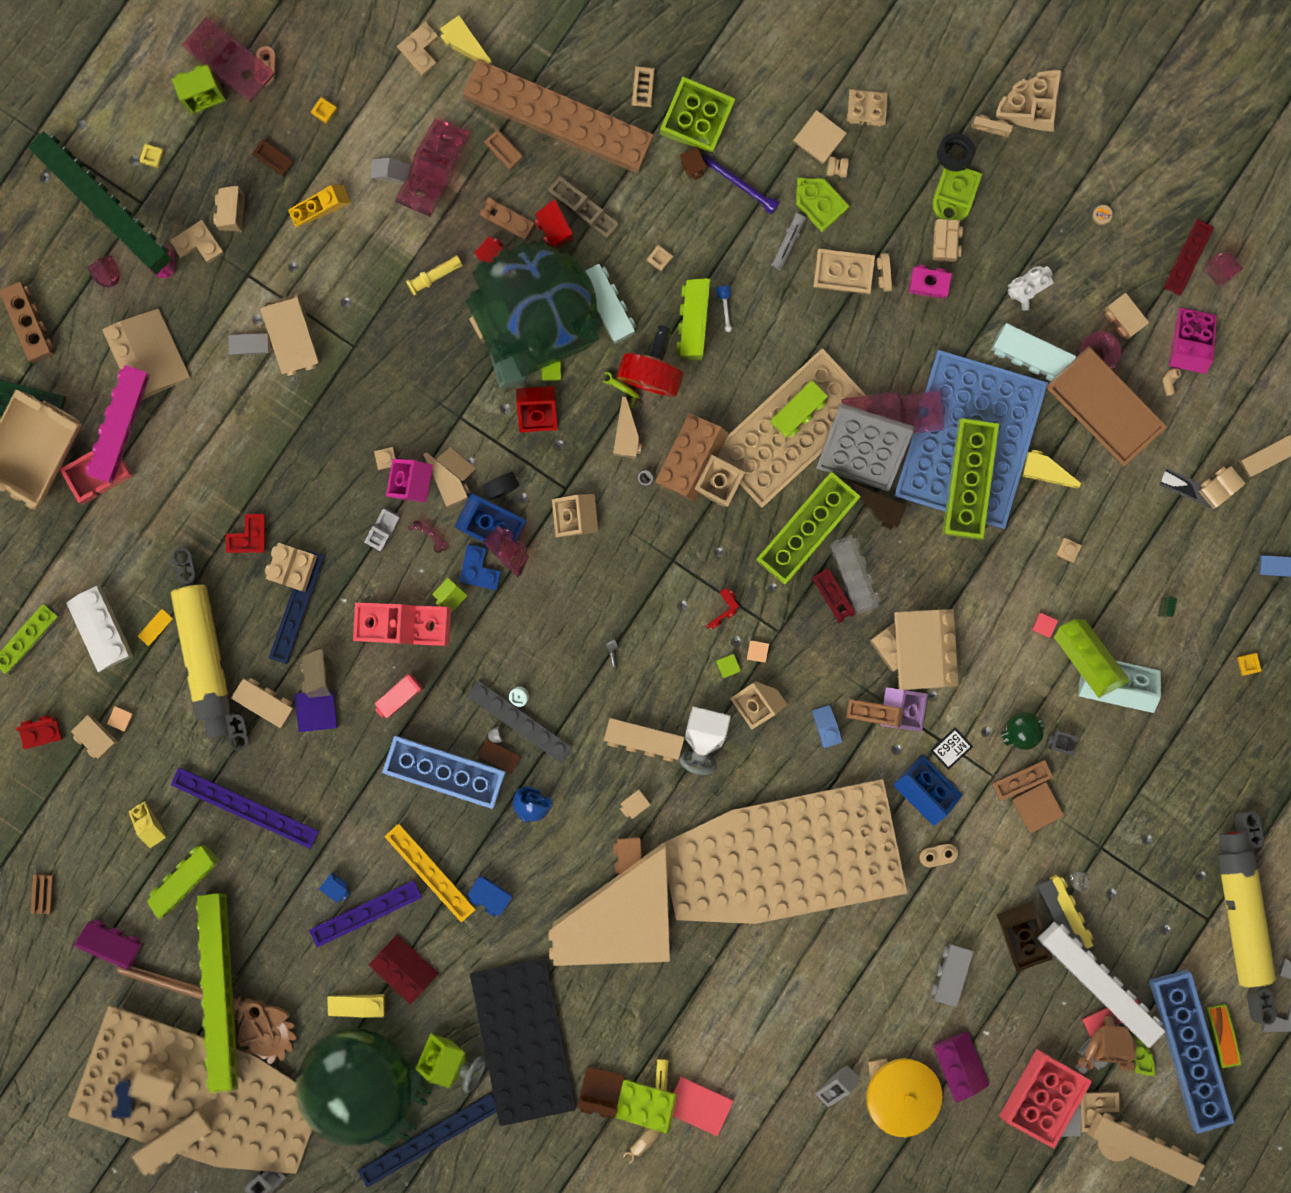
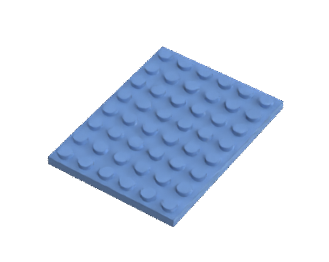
[894,350,1048,529]

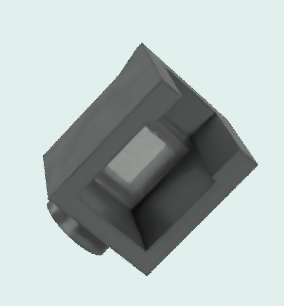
[1047,730,1079,756]

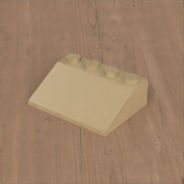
[102,308,191,400]
[894,609,959,690]

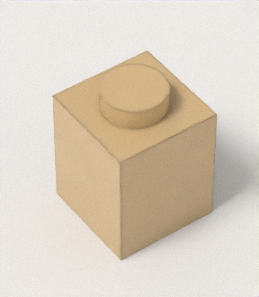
[620,789,651,819]

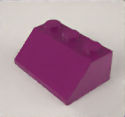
[73,919,144,970]
[932,1031,989,1103]

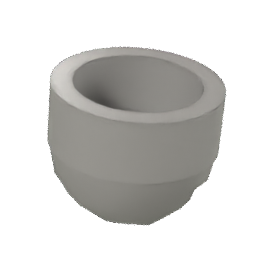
[638,470,654,486]
[488,727,504,743]

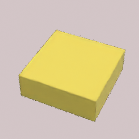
[139,144,164,169]

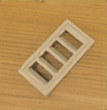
[632,67,654,107]

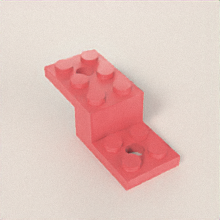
[353,603,451,646]

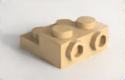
[265,543,317,592]

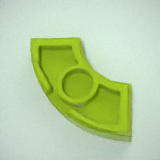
[1129,1032,1155,1077]

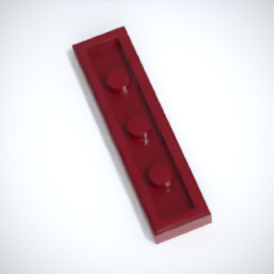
[1163,219,1214,296]

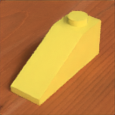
[440,16,492,65]
[1021,450,1081,489]
[328,994,386,1017]

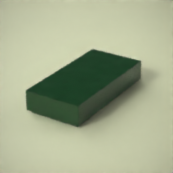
[1158,596,1177,618]

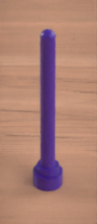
[702,154,780,215]

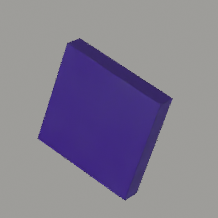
[295,690,338,732]

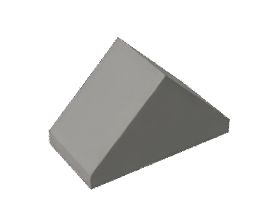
[370,158,411,184]

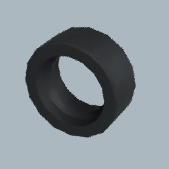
[937,133,975,172]

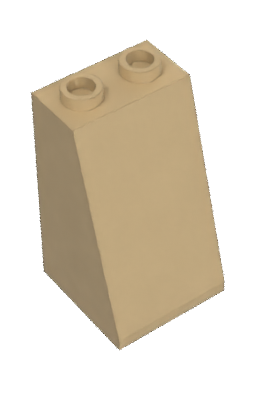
[260,293,320,376]

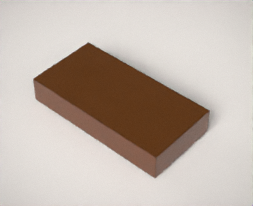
[252,139,295,177]
[478,739,521,774]

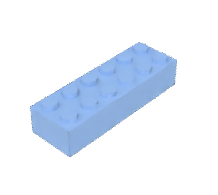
[382,736,506,809]

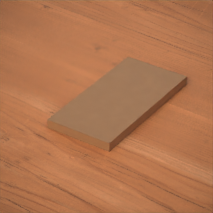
[1046,346,1167,466]

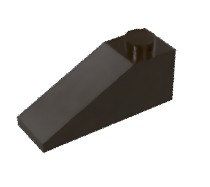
[851,484,907,530]

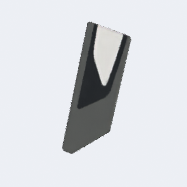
[1159,469,1218,511]

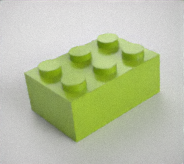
[171,65,226,115]

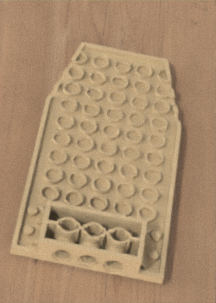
[660,779,907,924]
[68,1005,323,1174]

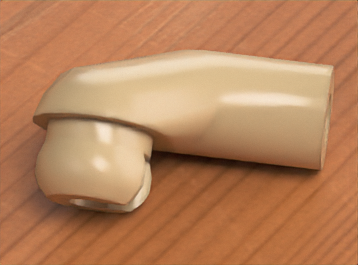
[1162,368,1181,396]

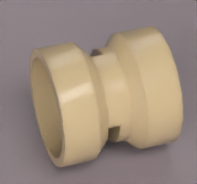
[827,156,848,178]

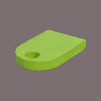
[932,168,982,221]

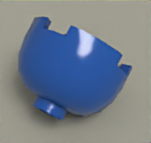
[513,786,552,822]

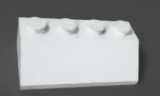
[66,586,133,672]

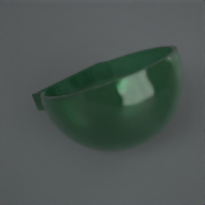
[296,1028,433,1147]

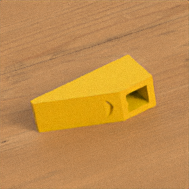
[288,185,351,227]

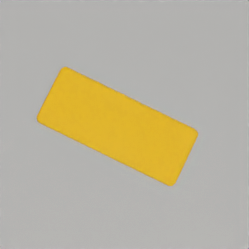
[138,609,173,646]

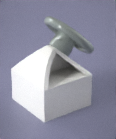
[679,707,730,775]

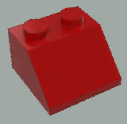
[534,200,574,251]
[516,386,558,433]

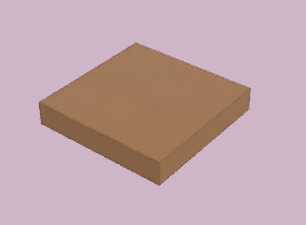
[1011,782,1064,834]

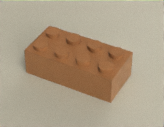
[655,413,729,502]

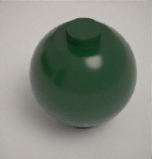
[1001,711,1046,750]

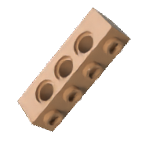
[0,282,55,363]

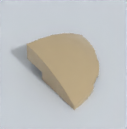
[996,70,1061,132]

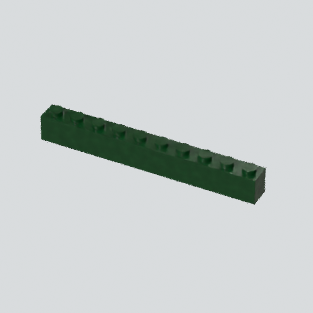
[28,131,172,275]

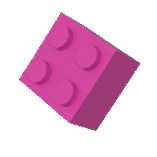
[386,459,433,503]

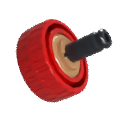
[617,325,683,398]

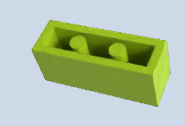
[769,380,828,439]

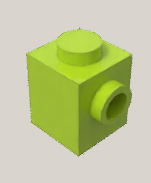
[432,578,467,612]

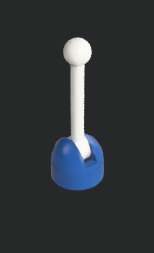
[716,285,732,332]

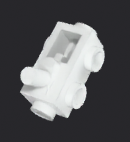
[1008,266,1053,311]

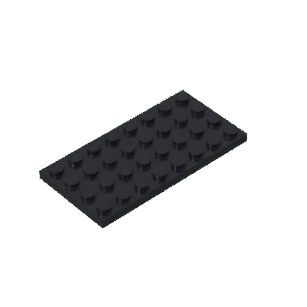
[470,958,576,1126]

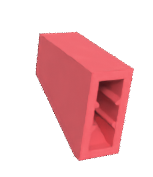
[375,674,424,718]

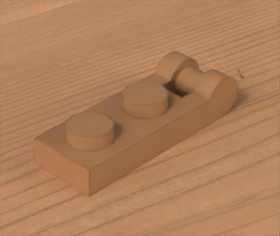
[479,198,535,241]

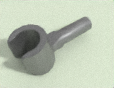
[607,640,619,668]

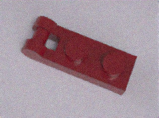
[812,568,855,624]

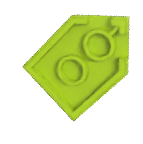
[796,178,850,232]

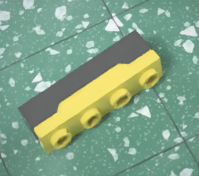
[1035,875,1094,951]

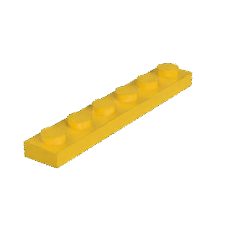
[384,823,476,923]

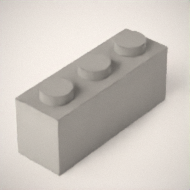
[931,943,973,1007]

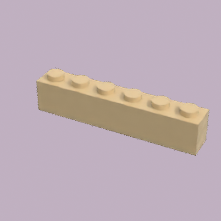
[1087,1112,1204,1187]

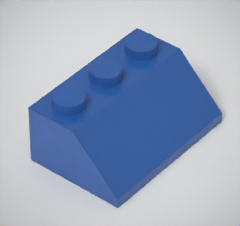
[893,754,963,826]

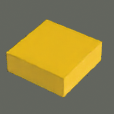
[310,97,337,124]
[1237,653,1262,676]

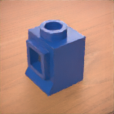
[319,872,351,903]

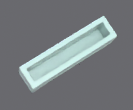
[579,264,636,344]

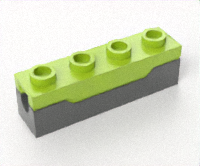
[0,604,62,674]

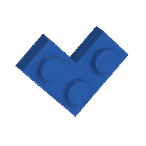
[459,545,501,590]

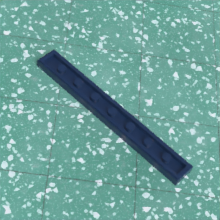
[357,1092,497,1188]

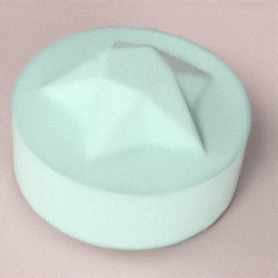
[509,686,529,707]

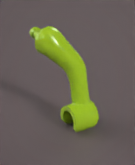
[603,372,639,408]

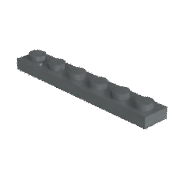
[468,680,572,763]

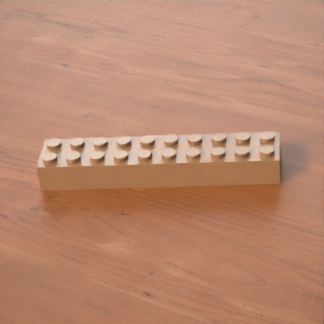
[463,59,653,174]

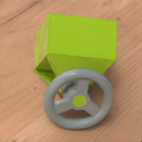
[416,1033,486,1093]

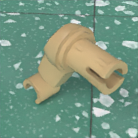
[623,1127,661,1164]

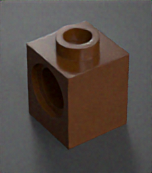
[680,147,707,180]

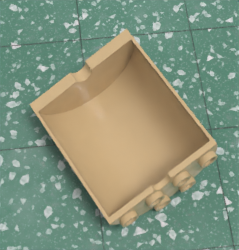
[0,390,82,510]

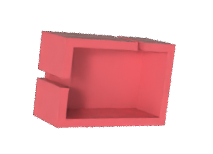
[60,451,134,504]

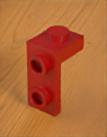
[706,588,739,630]

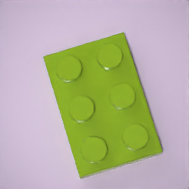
[615,1079,678,1134]

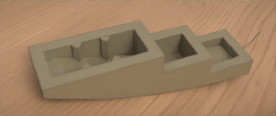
[547,176,621,241]

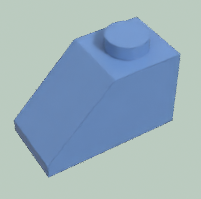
[811,705,843,748]

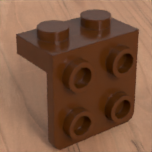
[578,1067,624,1118]

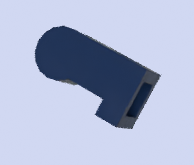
[111,1079,134,1118]

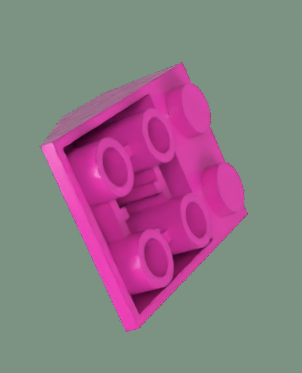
[1169,308,1217,374]

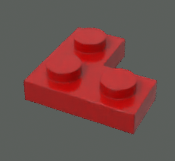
[226,514,265,553]

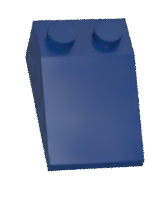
[454,493,526,555]

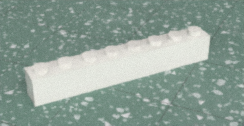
[1038,922,1165,1048]

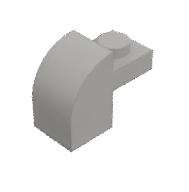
[244,1171,286,1193]

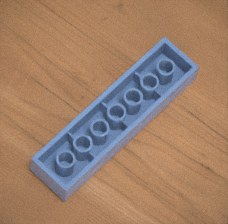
[1149,970,1234,1134]

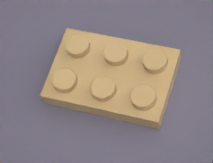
[813,249,875,295]

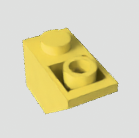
[128,801,166,848]

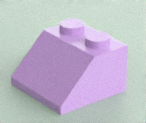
[880,688,928,732]

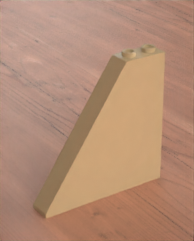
[549,844,670,966]

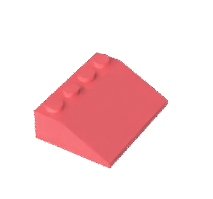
[999,1049,1092,1148]

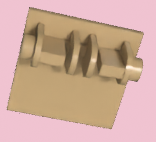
[846,89,887,127]

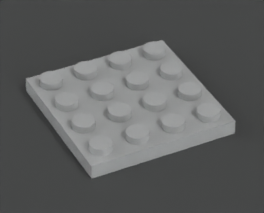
[816,403,914,492]

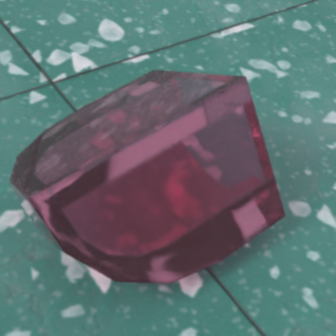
[87,255,120,288]

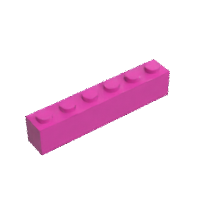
[86,365,150,484]

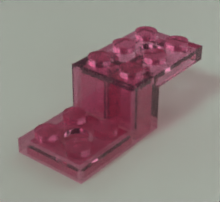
[181,17,275,103]
[395,118,470,217]
[841,391,945,434]

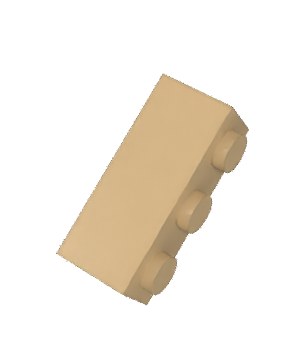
[231,677,295,728]

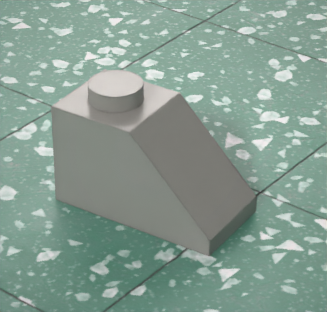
[815,1065,860,1107]

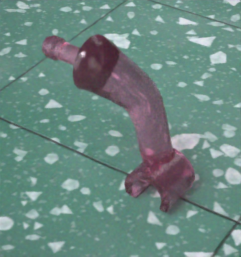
[408,520,449,553]

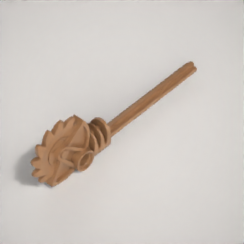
[117,966,297,1065]

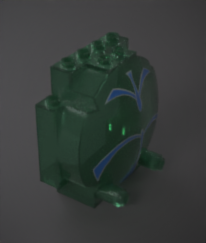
[465,241,600,377]

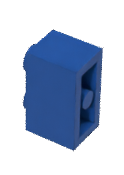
[467,875,513,917]

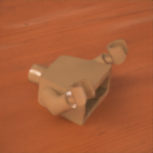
[1078,1016,1137,1072]

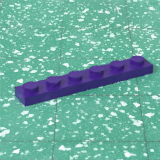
[309,880,422,947]

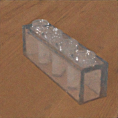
[829,535,881,615]

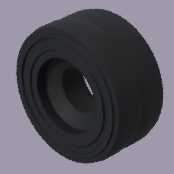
[483,472,520,500]

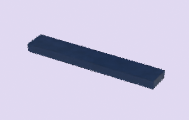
[269,549,325,664]

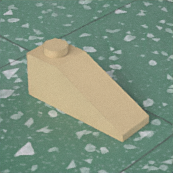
[613,396,642,458]
[423,453,470,508]

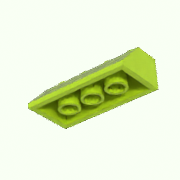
[676,278,710,361]
[1054,619,1130,698]
[147,844,221,919]

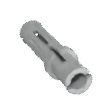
[771,213,806,271]

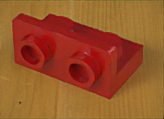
[15,715,63,750]

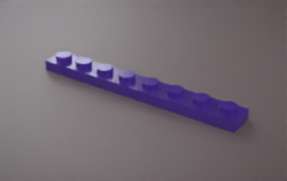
[171,767,319,849]

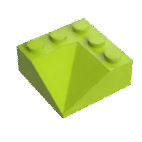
[660,77,735,152]

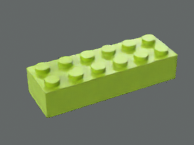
[942,418,999,540]
[755,472,861,585]

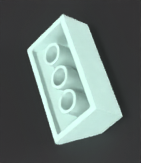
[991,323,1076,381]
[1079,661,1161,713]

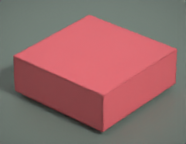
[1032,613,1058,638]

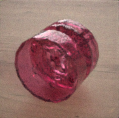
[1077,331,1121,369]

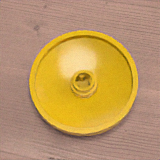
[866,1058,942,1137]

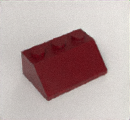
[368,934,439,1005]

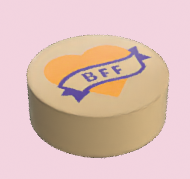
[1092,205,1112,225]

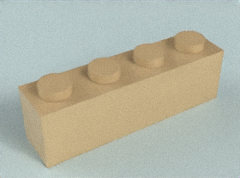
[604,718,684,762]
[131,1108,212,1176]

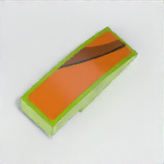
[1206,1004,1241,1068]

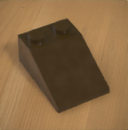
[996,901,1053,972]

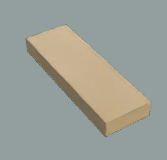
[1240,435,1291,478]

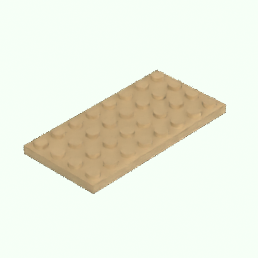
[717,348,874,508]

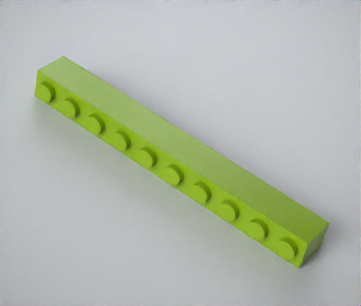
[196,893,239,1093]

